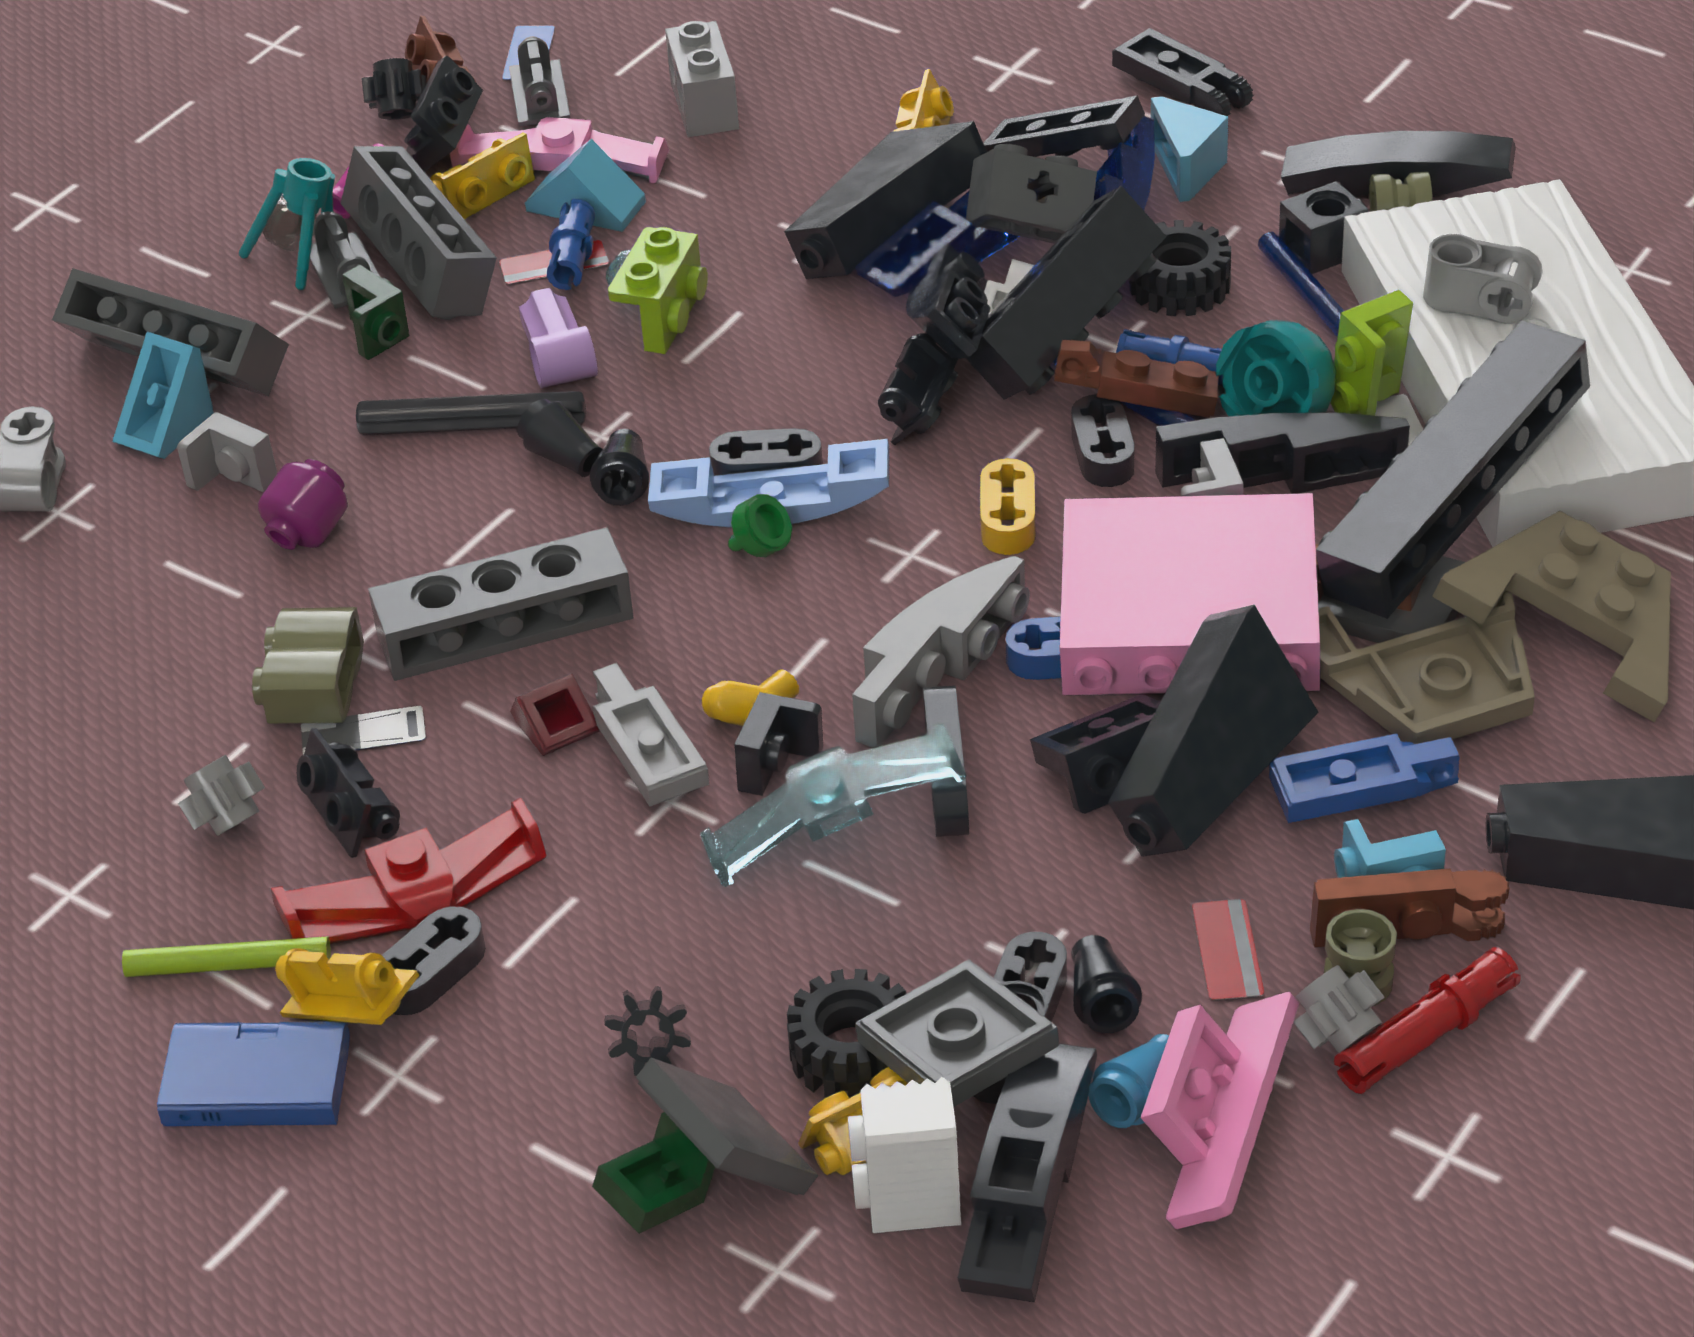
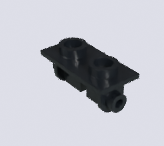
[878,333,958,445]
[296,728,400,858]

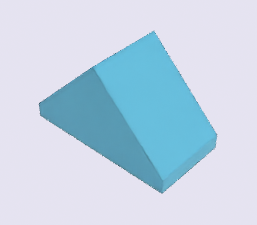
[1151,96,1228,202]
[525,139,646,232]
[112,331,214,459]

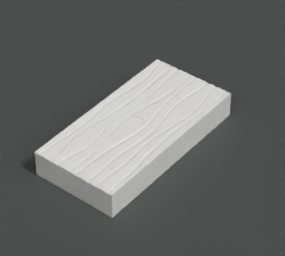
[1342,179,1694,547]

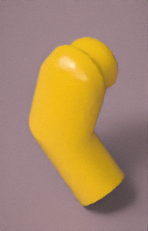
[702,669,799,726]

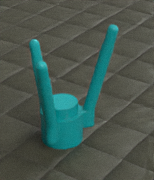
[239,158,335,290]

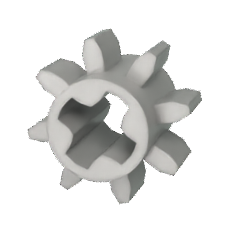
[178,755,265,836]
[1293,965,1385,1053]

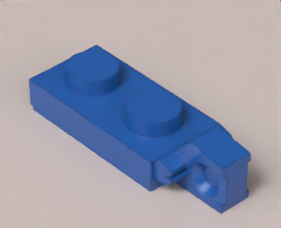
[1269,733,1460,823]

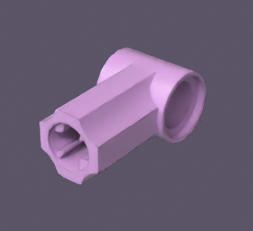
[519,288,598,388]

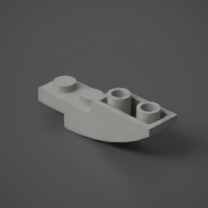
[852,556,1030,750]

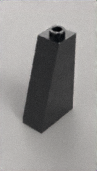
[784,121,987,279]
[1108,605,1319,857]
[1485,775,1694,910]

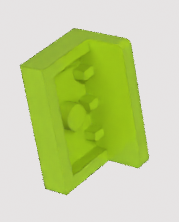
[608,227,708,354]

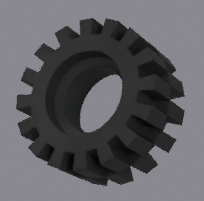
[1129,220,1231,316]
[787,969,906,1098]

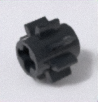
[361,58,427,120]
[604,986,691,1076]

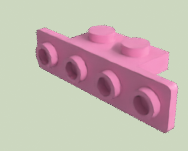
[1140,992,1299,1229]

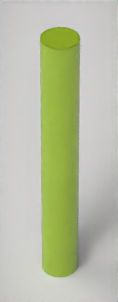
[122,936,331,977]

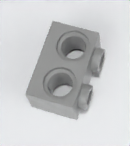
[665,21,739,137]

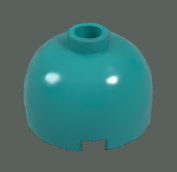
[1216,320,1336,416]

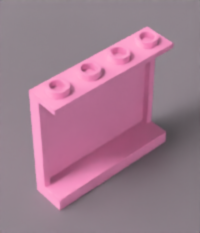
[1060,493,1320,695]

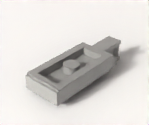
[592,663,709,806]

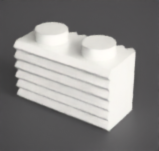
[848,1077,961,1233]

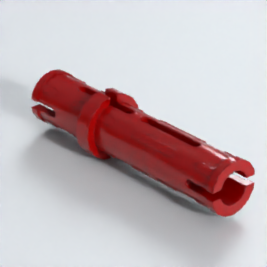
[1334,947,1521,1094]

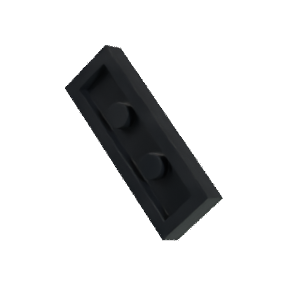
[983,95,1145,157]

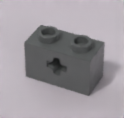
[965,144,1097,244]

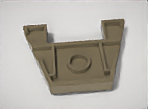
[1432,511,1671,723]
[1318,568,1535,744]

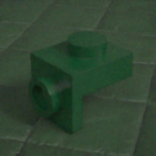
[342,265,410,360]
[592,1112,715,1234]

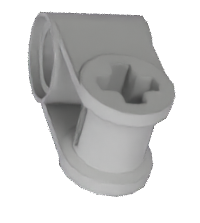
[1423,234,1543,323]
[0,406,66,512]

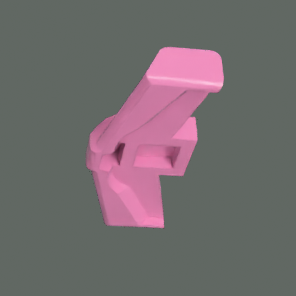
[450,117,669,183]

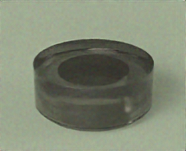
[263,194,317,251]

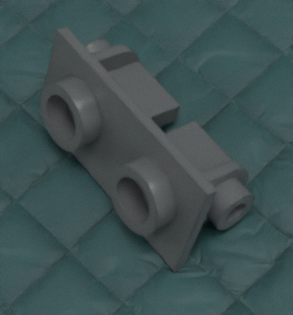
[509,36,571,126]
[310,211,380,309]

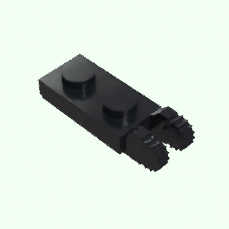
[1112,28,1254,116]

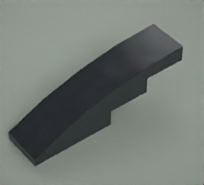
[1281,131,1516,197]
[1155,413,1410,494]

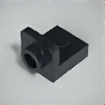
[734,692,823,796]

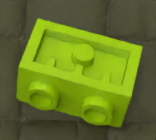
[1330,290,1413,416]

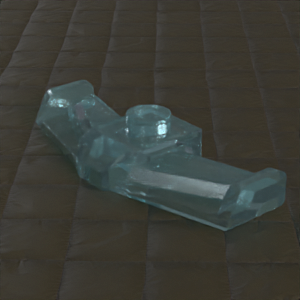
[700,723,967,887]

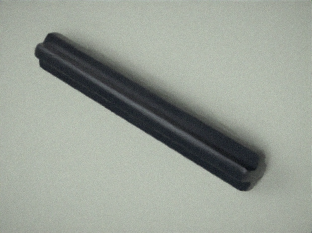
[356,391,586,435]

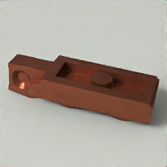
[1054,340,1219,418]

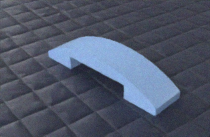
[648,439,889,527]

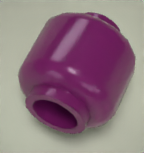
[258,459,348,550]

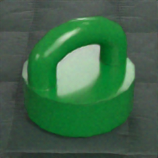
[728,494,792,558]

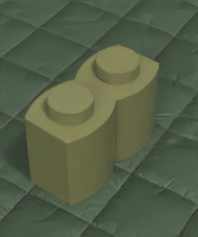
[252,607,364,724]

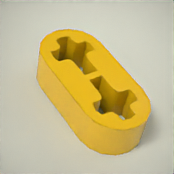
[980,458,1036,555]

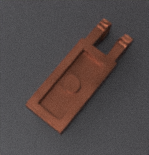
[1310,868,1510,948]

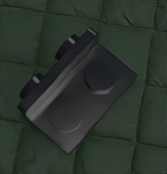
[404,56,483,172]
[1030,694,1161,814]

